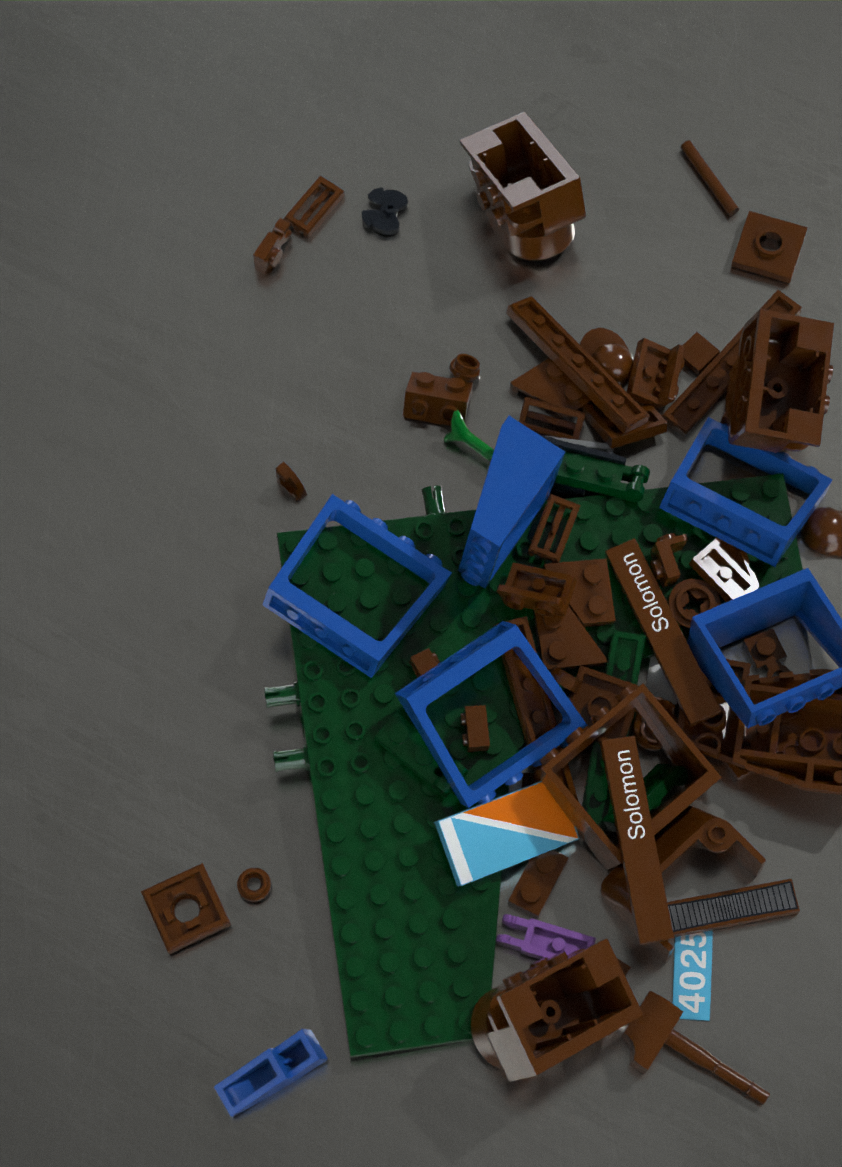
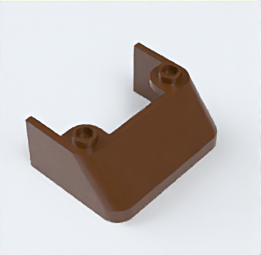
[600,806,766,964]

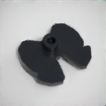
[361,187,408,235]

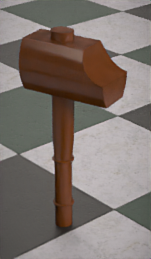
[621,991,770,1105]

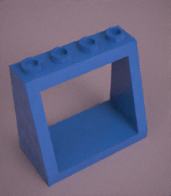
[458,416,566,588]
[687,568,842,728]

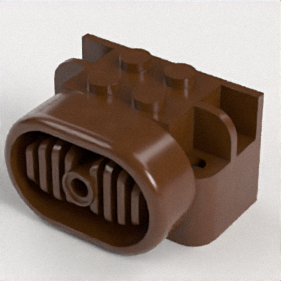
[460,112,586,260]
[724,308,834,453]
[471,938,643,1082]

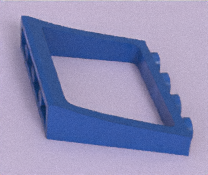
[659,417,833,567]
[263,494,452,678]
[395,621,588,808]

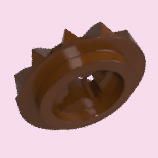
[668,579,721,628]

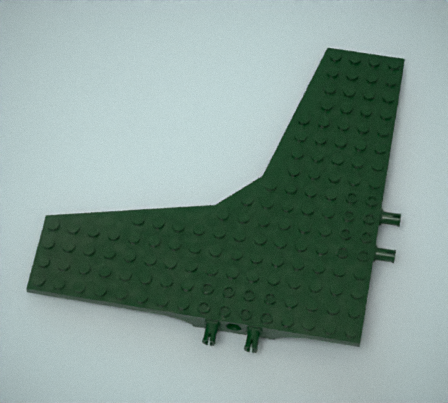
[264,473,803,1058]

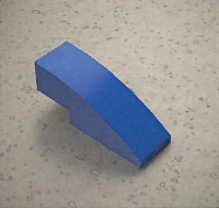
[214,1029,328,1117]

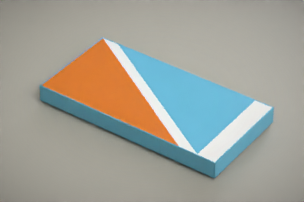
[434,781,579,886]

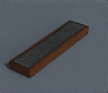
[667,878,800,937]

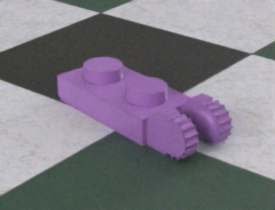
[496,914,596,959]

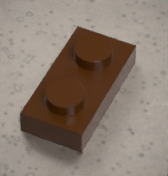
[508,850,569,919]

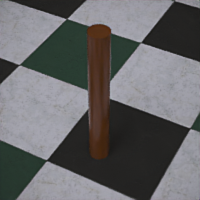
[680,140,739,216]

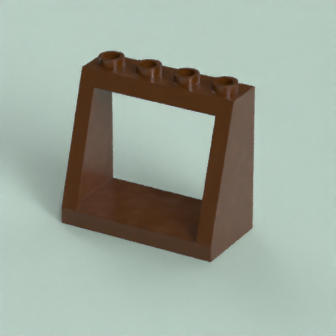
[536,683,722,870]

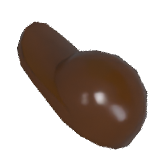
[580,327,634,386]
[802,507,842,557]

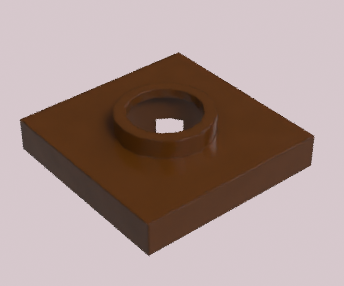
[731,211,808,283]
[141,863,231,954]

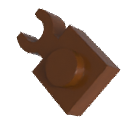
[253,218,292,275]
[742,628,791,677]

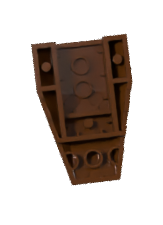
[677,669,842,795]

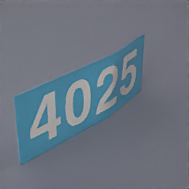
[673,930,713,1021]

